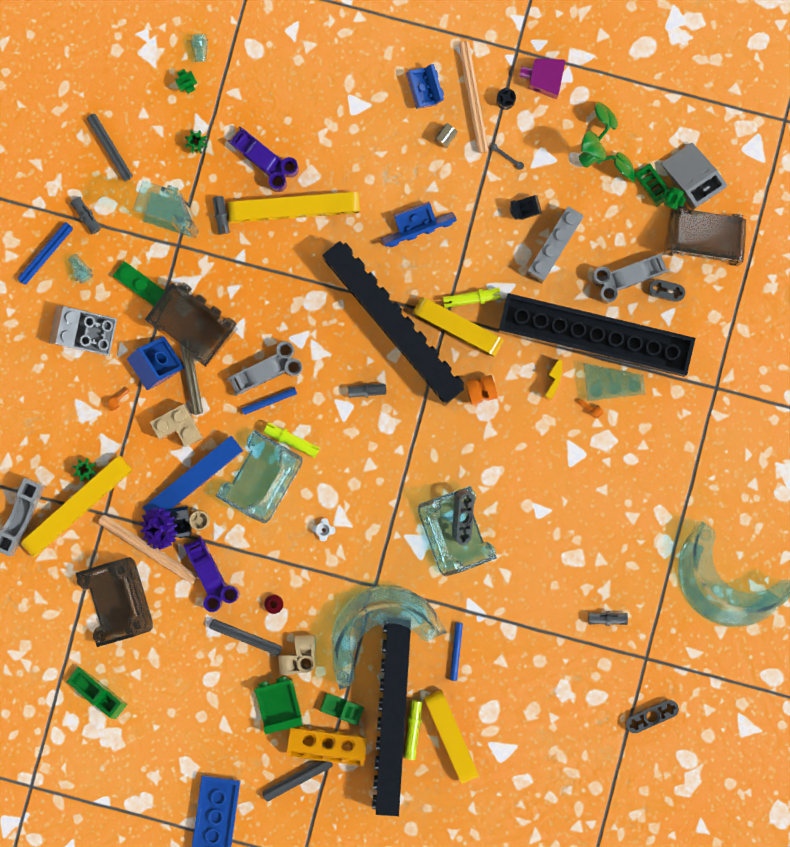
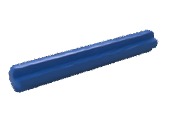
[17,222,73,285]

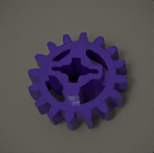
[140,507,178,550]

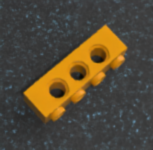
[287,727,367,766]

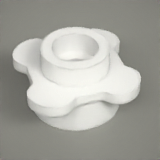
[312,518,335,541]

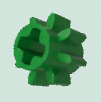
[174,69,198,94]
[185,130,208,154]
[662,186,687,210]
[72,458,97,481]

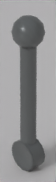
[490,143,524,170]

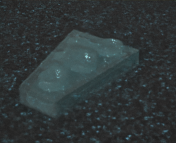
[583,363,646,401]

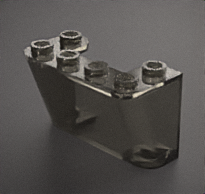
[145,282,238,367]

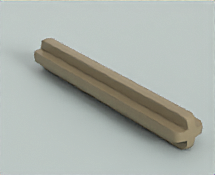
[180,340,203,415]

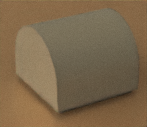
[434,123,458,148]

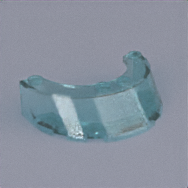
[678,521,790,627]
[331,585,447,690]

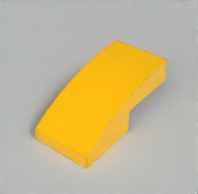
[544,359,562,400]

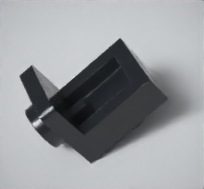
[510,195,542,220]
[168,506,192,538]

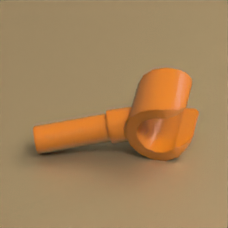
[108,388,130,411]
[578,399,604,418]

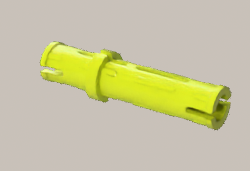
[443,287,501,309]
[263,422,320,458]
[404,700,423,760]

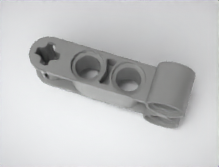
[592,253,669,304]
[226,341,303,396]

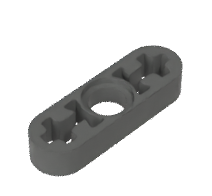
[452,489,474,545]
[625,699,679,733]

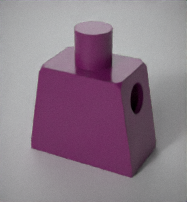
[519,59,566,99]

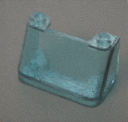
[216,430,303,523]
[418,486,497,577]

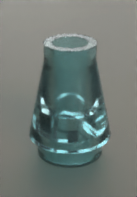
[190,34,209,62]
[68,254,93,283]

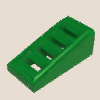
[635,163,670,207]

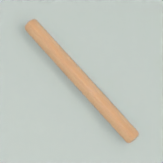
[459,41,488,153]
[98,515,198,584]

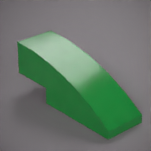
[67,666,128,720]

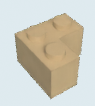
[150,404,204,448]

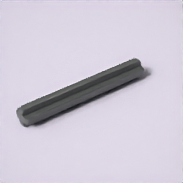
[87,114,133,182]
[209,619,282,656]
[262,761,333,802]

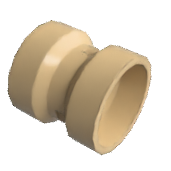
[189,511,210,530]

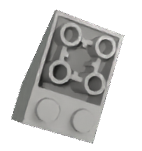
[661,142,728,211]
[49,306,117,356]

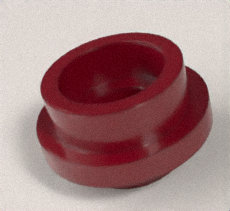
[264,595,284,614]

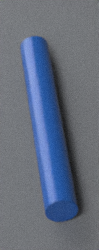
[241,387,297,415]
[450,622,463,681]

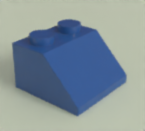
[127,336,184,391]

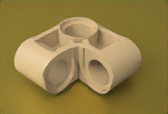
[278,635,316,675]

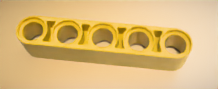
[412,297,504,357]
[424,689,480,784]

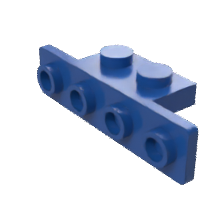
[382,201,457,247]

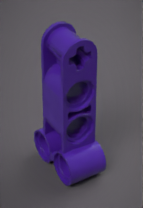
[228,126,299,192]
[183,535,240,612]

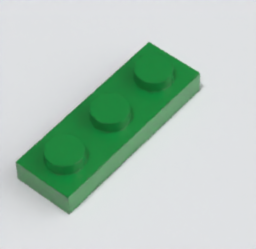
[113,261,171,310]

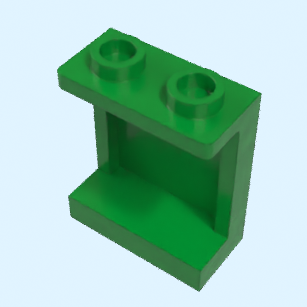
[254,676,304,735]

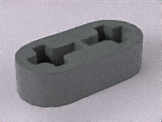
[649,280,685,302]

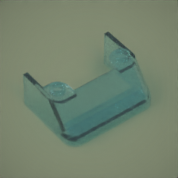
[133,180,199,238]

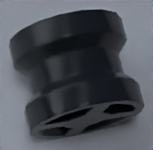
[496,88,516,110]

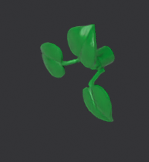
[579,101,635,183]

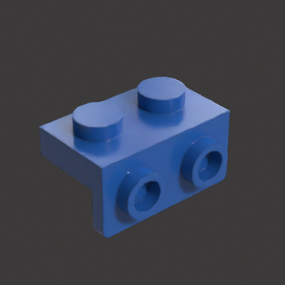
[406,64,444,109]

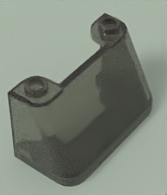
[663,206,747,266]
[76,557,153,647]

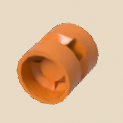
[465,375,498,405]

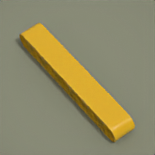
[228,192,360,223]
[21,456,133,558]

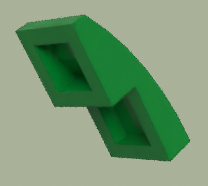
[319,692,364,725]

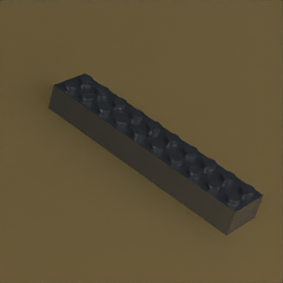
[322,241,464,406]
[498,293,696,377]
[372,616,411,817]

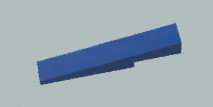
[143,436,244,512]

